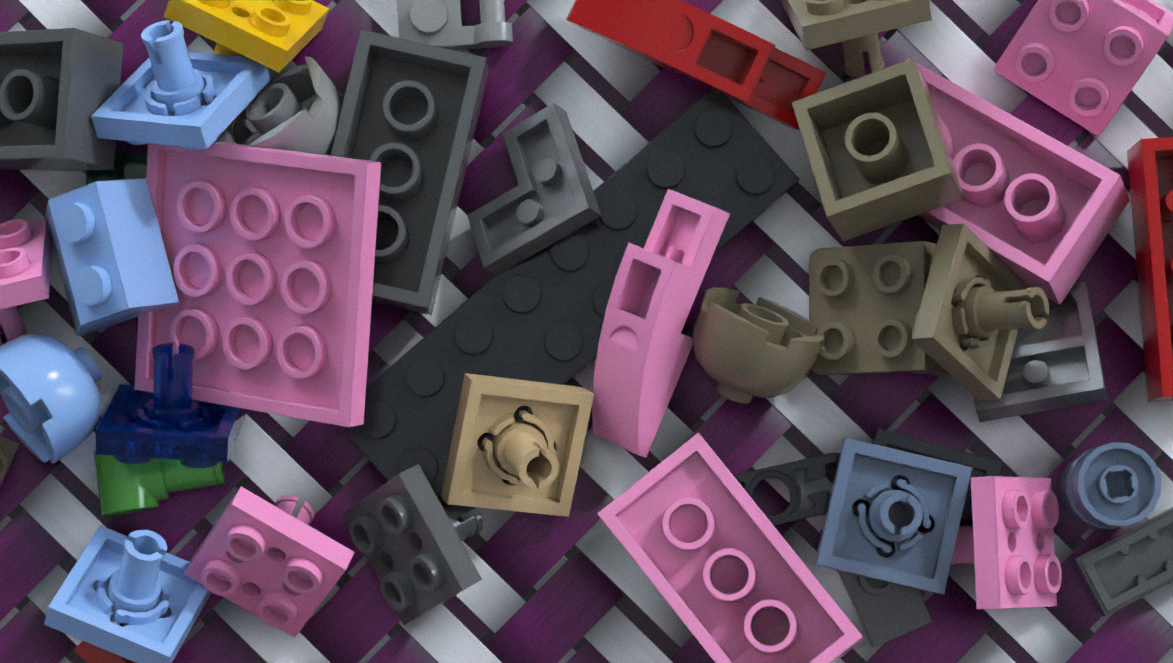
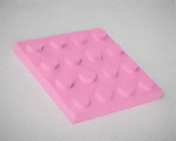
[134,141,381,427]

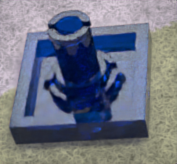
[96,343,246,468]

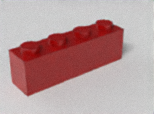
[1127,137,1173,402]

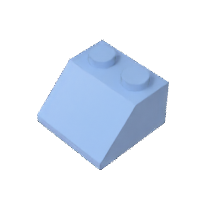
[45,178,179,336]

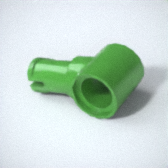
[93,443,225,515]

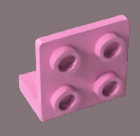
[995,0,1173,135]

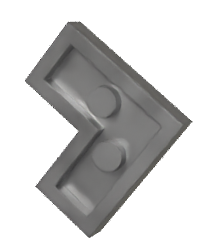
[467,103,602,275]

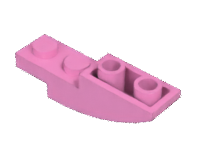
[592,189,730,458]

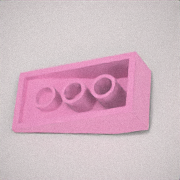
[905,57,1130,305]
[597,432,864,663]

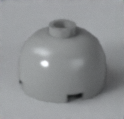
[217,56,343,156]

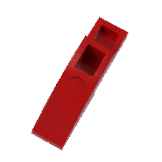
[566,0,826,130]

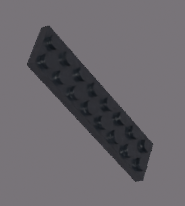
[341,89,800,496]

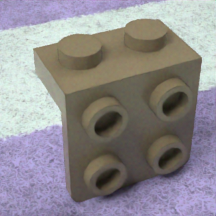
[809,241,951,376]

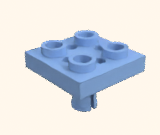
[91,20,271,150]
[44,525,212,663]

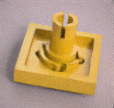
[163,0,330,73]

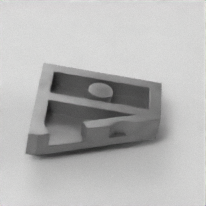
[974,281,1107,422]

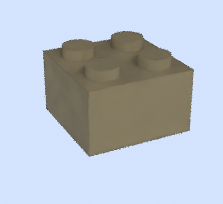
[791,58,965,241]

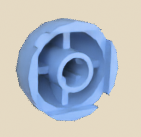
[0,333,102,464]

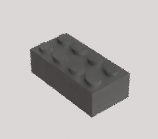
[330,29,489,316]

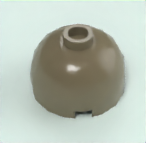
[692,287,825,404]

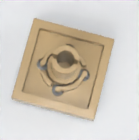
[441,373,594,517]

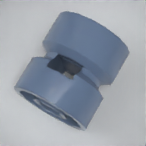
[1059,442,1161,530]

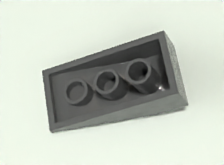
[0,28,123,171]

